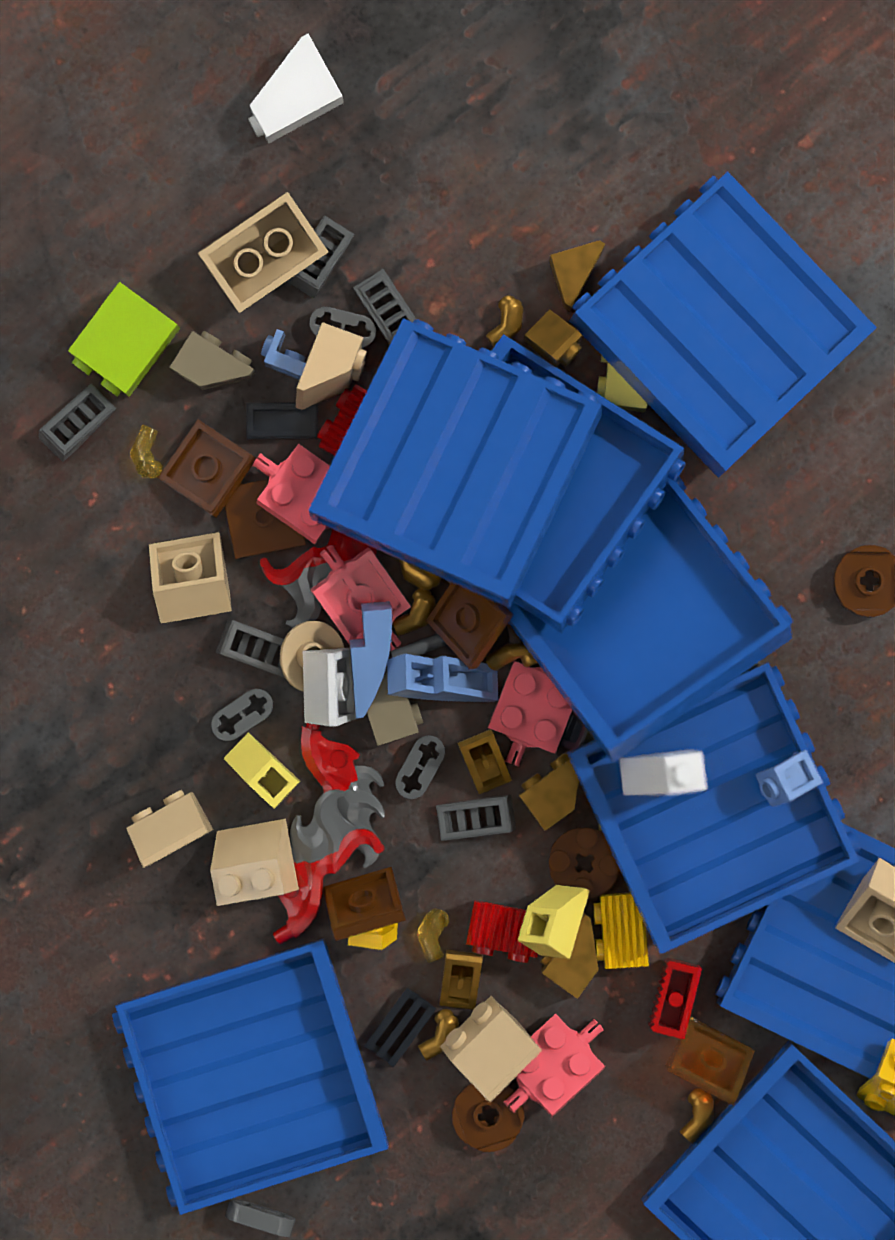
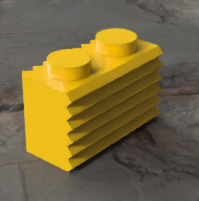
[593,893,649,969]

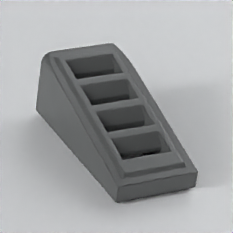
[286,215,355,298]
[353,269,416,346]
[39,384,116,462]
[216,620,285,678]
[436,794,516,841]

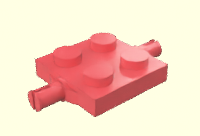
[252,444,330,544]
[310,545,411,651]
[487,661,572,767]
[504,1014,605,1117]

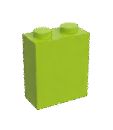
[68,282,180,397]

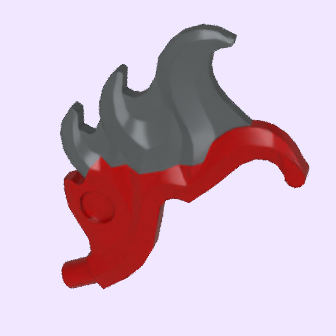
[260,529,377,628]
[301,723,385,868]
[273,789,385,945]

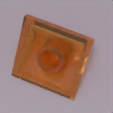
[665,1017,755,1105]

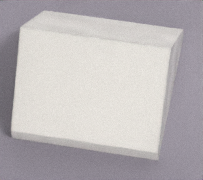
[303,648,356,726]

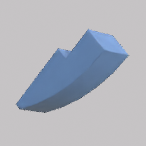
[349,601,392,718]
[387,654,498,702]

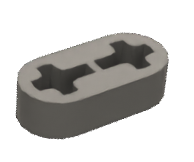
[309,307,376,349]
[211,689,274,741]
[395,735,445,799]
[225,1198,296,1237]

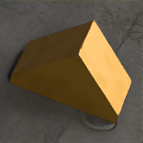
[549,240,605,311]
[458,729,512,794]
[440,949,483,1010]

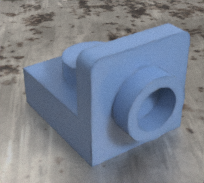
[261,329,306,380]
[756,750,823,807]

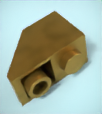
[524,309,582,367]
[519,752,579,831]
[540,912,599,999]

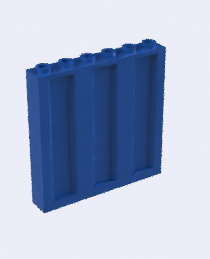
[569,172,877,478]
[308,318,602,608]
[567,662,861,954]
[715,809,895,1078]
[112,938,389,1215]
[641,1041,895,1240]

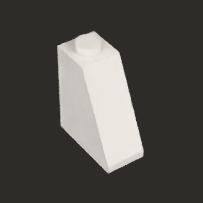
[248,34,344,143]
[619,749,707,795]

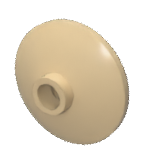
[280,621,344,692]

